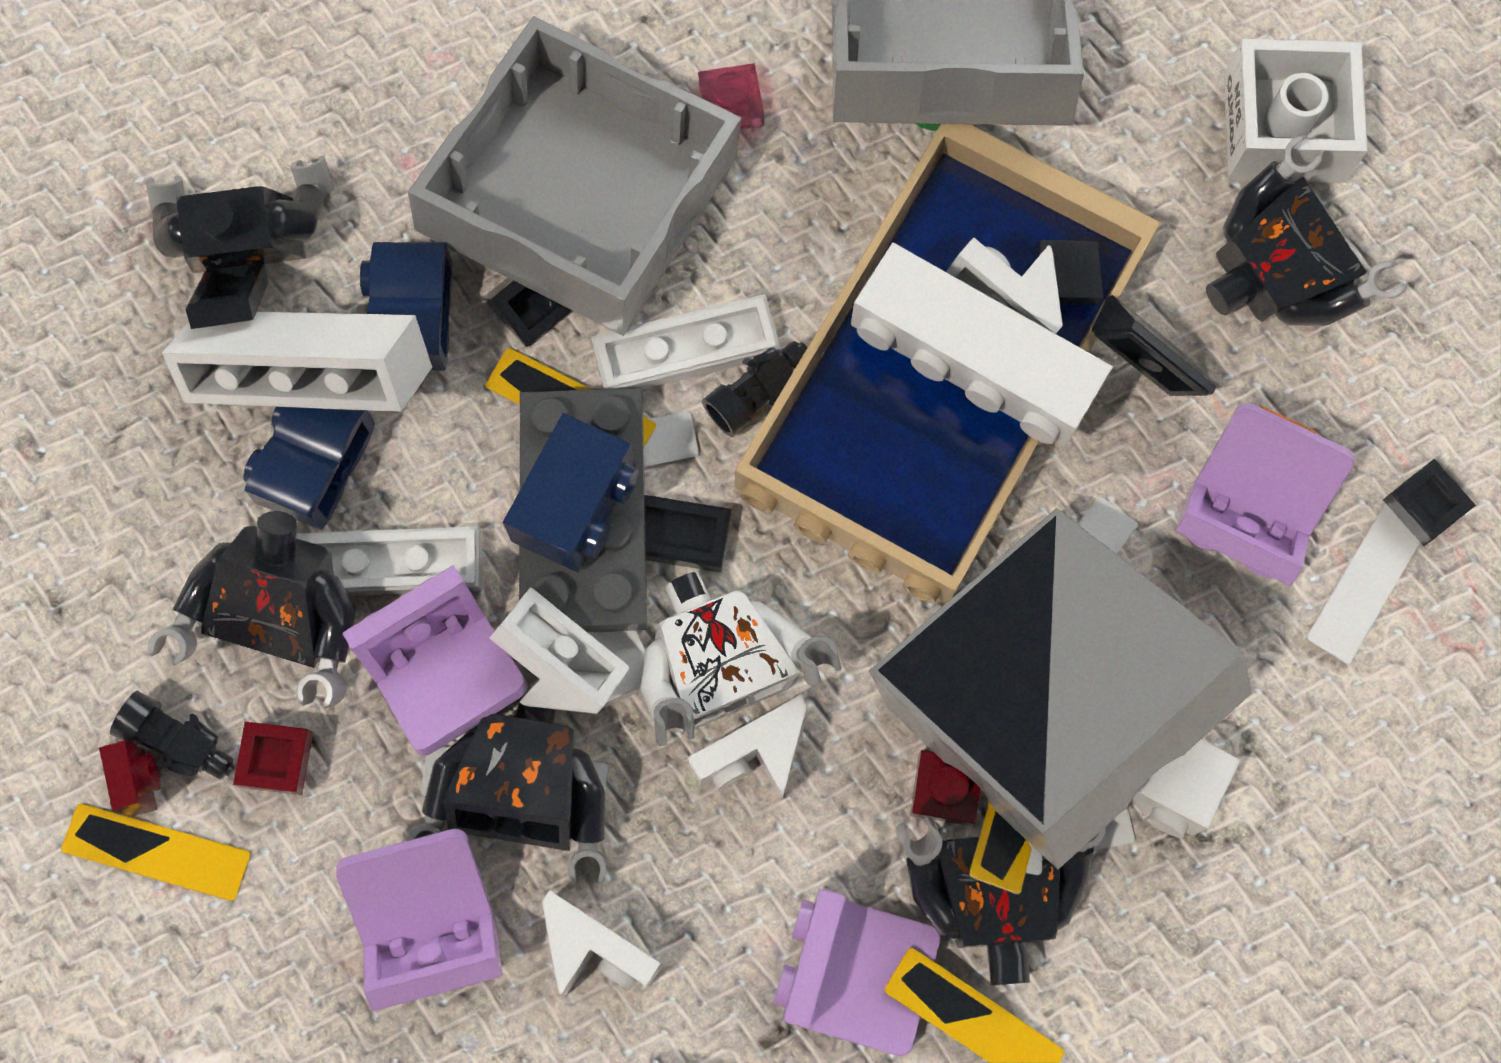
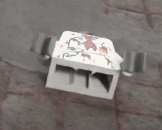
[640,572,841,746]

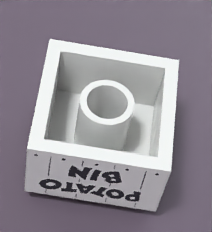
[1224,39,1368,183]

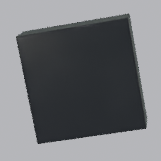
[1033,240,1103,306]
[1383,459,1476,546]

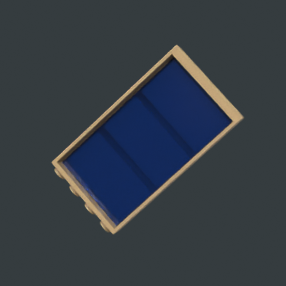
[735,124,1161,604]

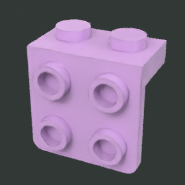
[1175,403,1354,586]
[342,565,528,756]
[336,829,502,1012]
[773,888,940,1056]

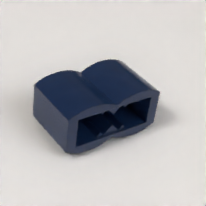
[360,242,452,371]
[243,407,375,530]

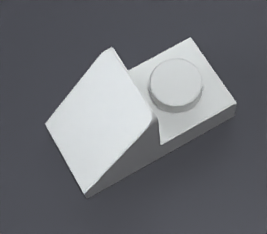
[946,237,1063,334]
[489,587,630,714]
[687,695,807,800]
[542,890,663,996]

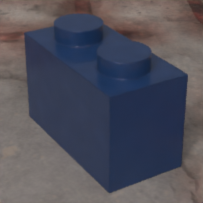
[503,413,639,573]

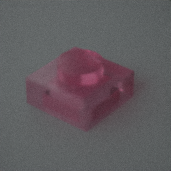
[698,63,764,129]

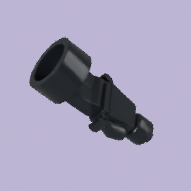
[702,341,807,437]
[110,690,235,779]

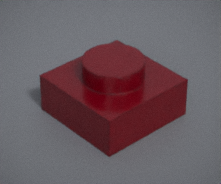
[233,721,313,795]
[99,740,161,817]
[910,750,980,827]

